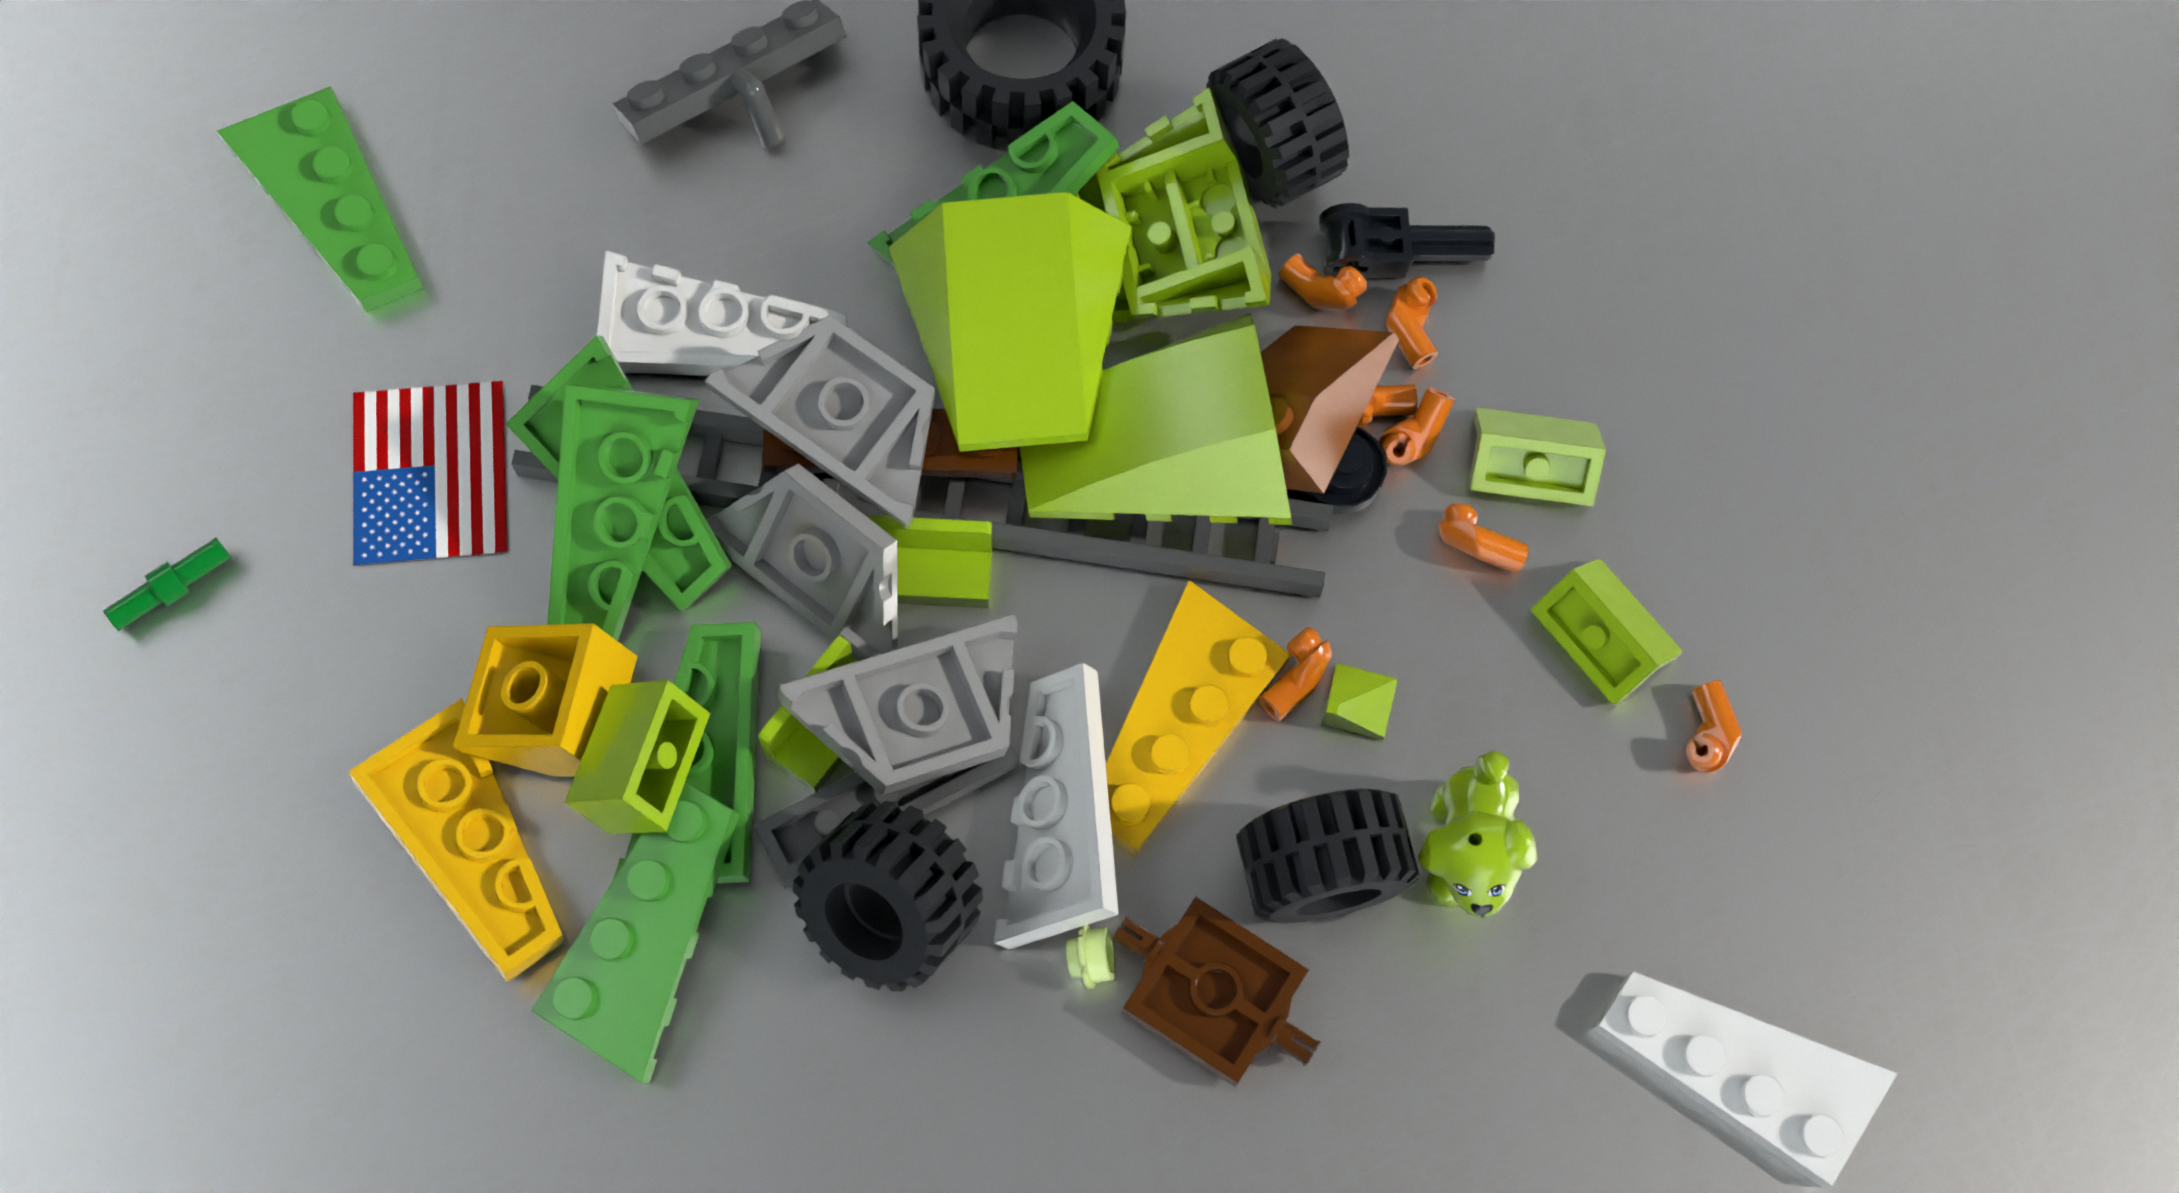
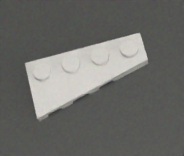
[597,250,848,376]
[994,663,1119,949]
[1593,971,1898,1189]

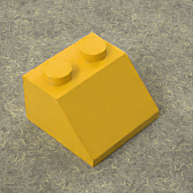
[453,623,637,777]

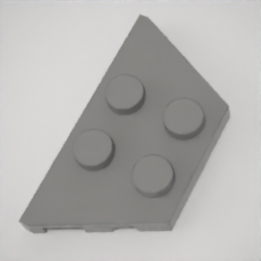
[705,315,935,529]
[707,463,898,661]
[777,614,1018,796]

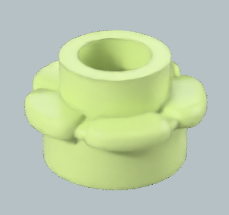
[1066,924,1116,989]

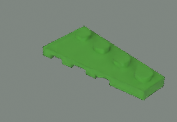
[217,86,424,312]
[867,101,1120,268]
[506,335,732,611]
[547,383,700,641]
[614,622,761,883]
[531,781,740,1083]

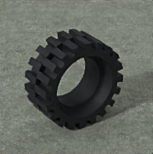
[917,0,1126,152]

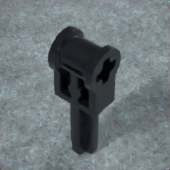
[1319,203,1495,278]

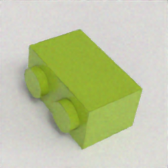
[564,680,711,834]

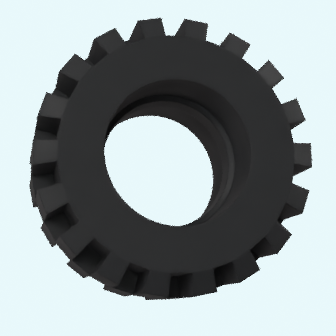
[1206,38,1349,208]
[1236,789,1420,923]
[792,801,983,992]

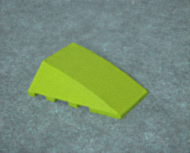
[1075,87,1271,322]
[888,192,1132,452]
[1020,313,1292,525]

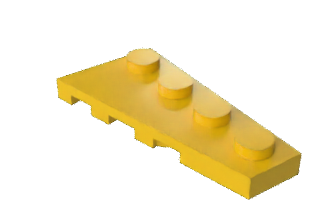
[1106,580,1291,856]
[349,698,563,982]

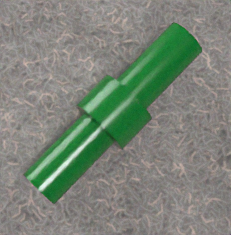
[103,537,231,631]

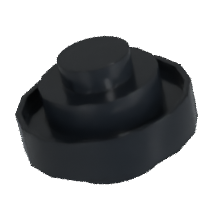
[1300,427,1387,515]

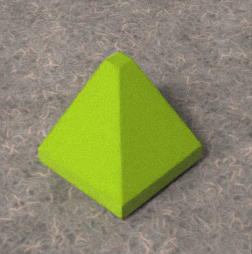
[1321,663,1398,740]

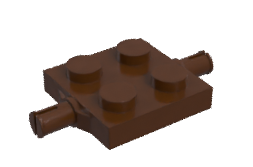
[1112,897,1321,1087]

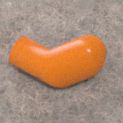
[1278,254,1367,310]
[1386,277,1438,370]
[1357,384,1417,427]
[1379,387,1455,466]
[1438,503,1528,573]
[1258,627,1332,721]
[1686,680,1742,773]

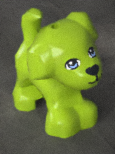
[1418,750,1537,918]

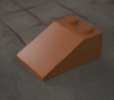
[1261,325,1399,494]

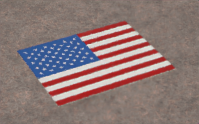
[353,381,507,565]

